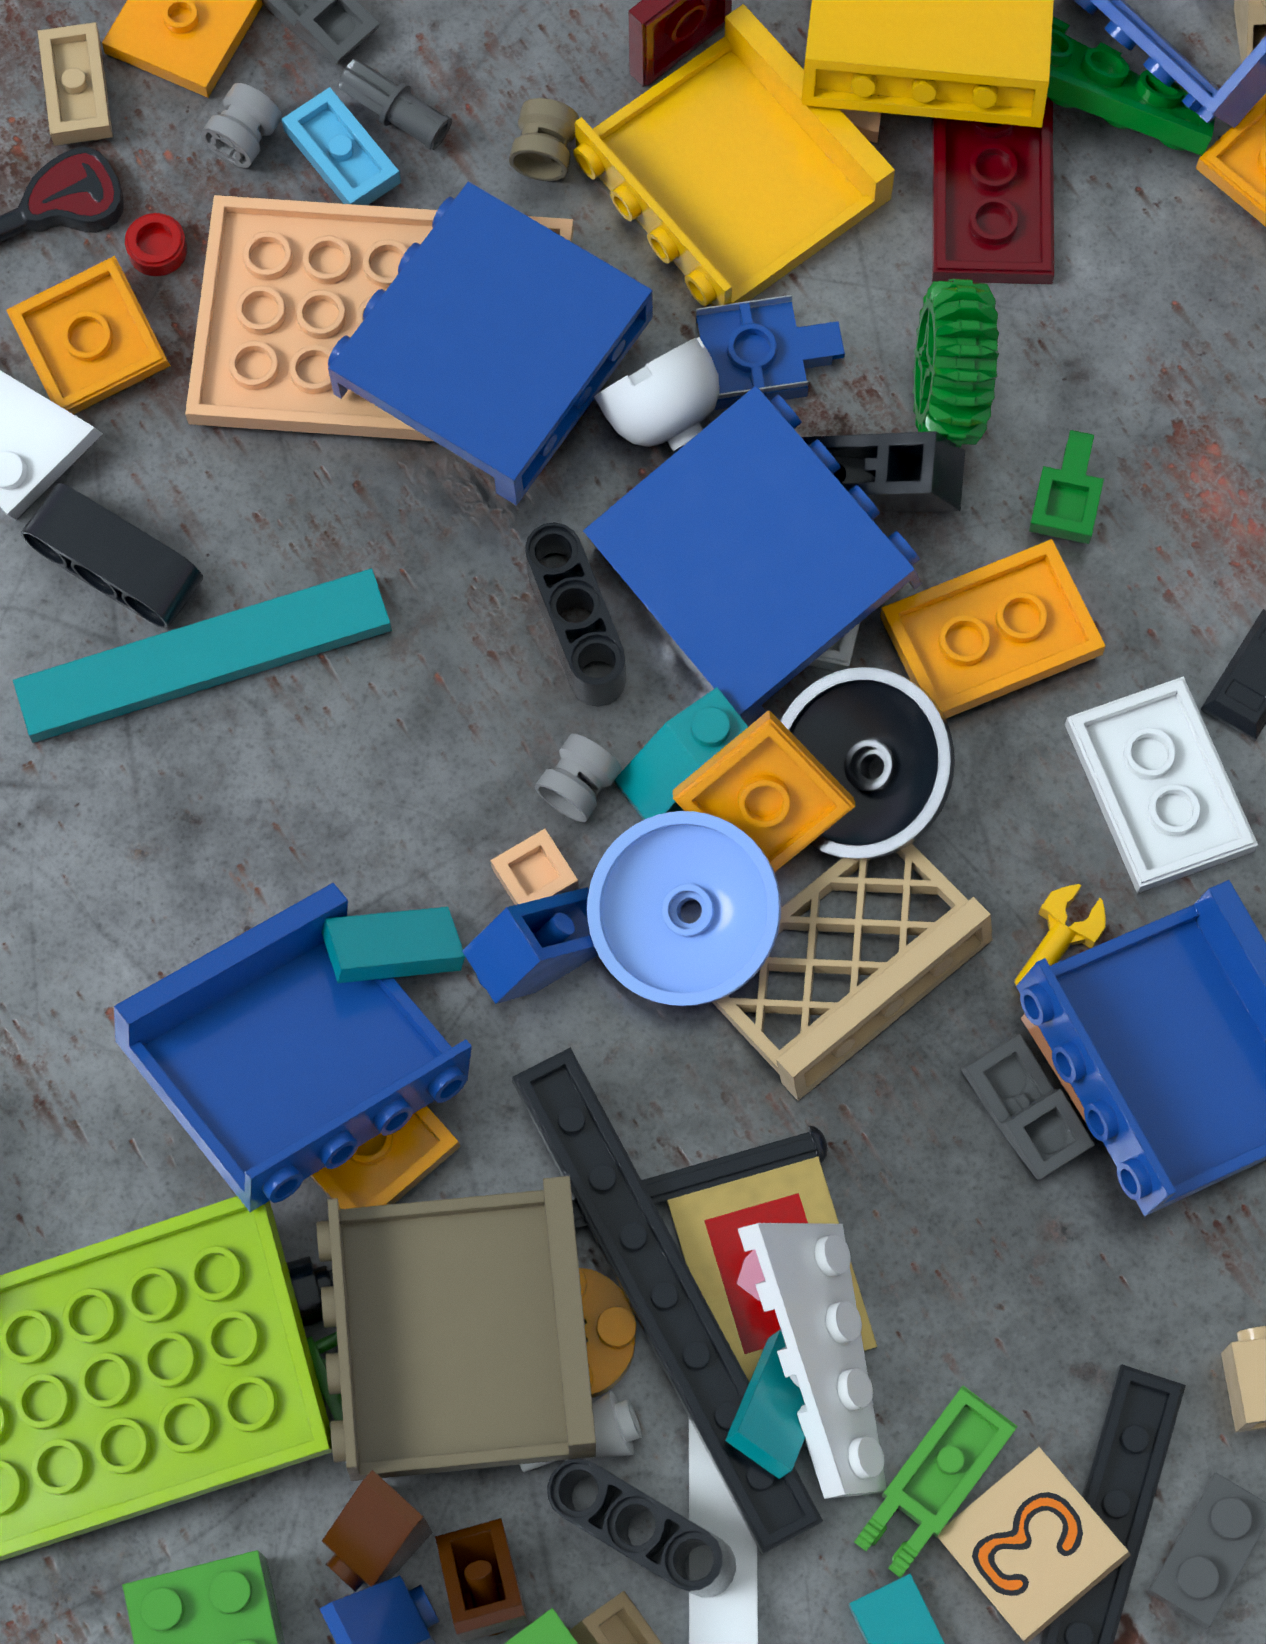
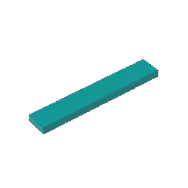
[13,568,392,743]

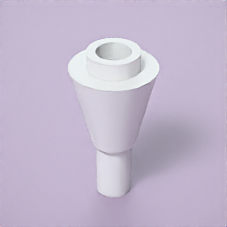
[519,1391,642,1473]

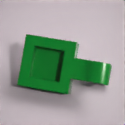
[1029,430,1104,544]

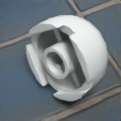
[594,337,719,451]

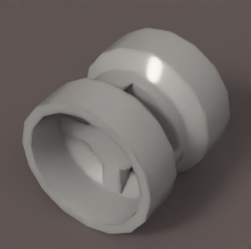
[200,83,282,168]
[534,734,622,822]

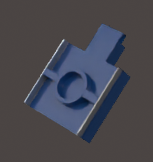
[696,295,845,410]

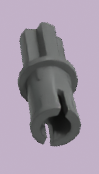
[338,59,452,150]

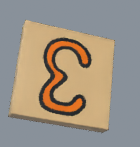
[937,1447,1131,1644]

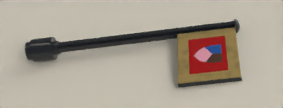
[287,1126,877,1382]

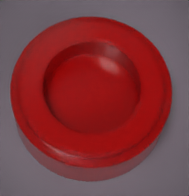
[125,213,187,276]

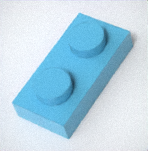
[281,87,401,205]

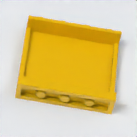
[801,0,1054,128]
[573,4,895,306]

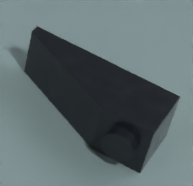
[801,431,965,513]

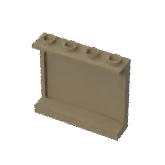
[317,1176,596,1481]

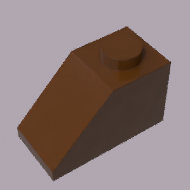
[322,1470,433,1592]
[435,1518,529,1643]

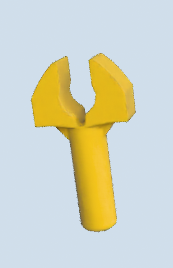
[1014,884,1106,985]

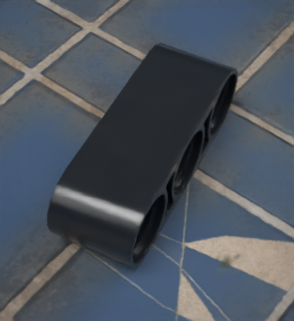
[21,483,203,628]
[525,522,626,707]
[547,1459,736,1597]

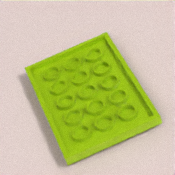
[0,1196,332,1561]

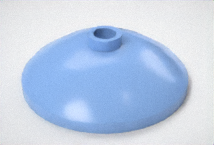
[587,811,781,1006]

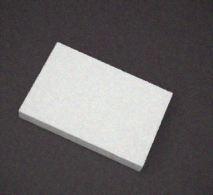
[1065,676,1258,894]

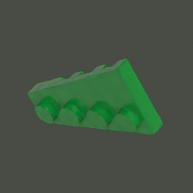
[1047,16,1216,156]

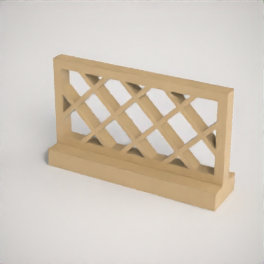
[712,843,992,1101]

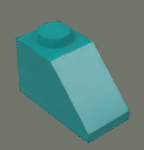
[615,687,748,820]

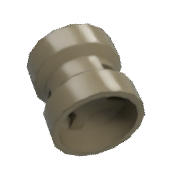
[509,98,579,181]

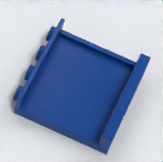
[328,181,653,506]
[583,385,922,727]
[1016,880,1266,1217]
[114,883,472,1212]

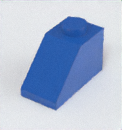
[462,887,598,1004]
[319,1575,440,1644]

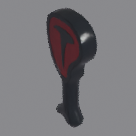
[0,147,124,242]

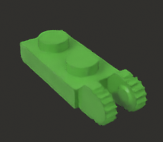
[854,1386,1018,1578]

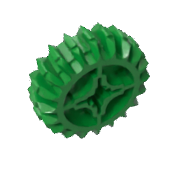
[912,278,999,447]

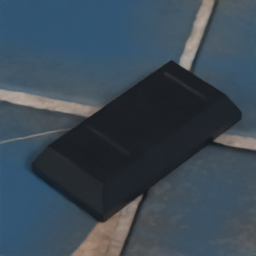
[1201,609,1266,741]

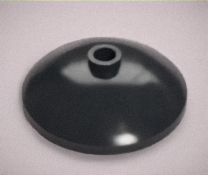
[781,667,955,860]

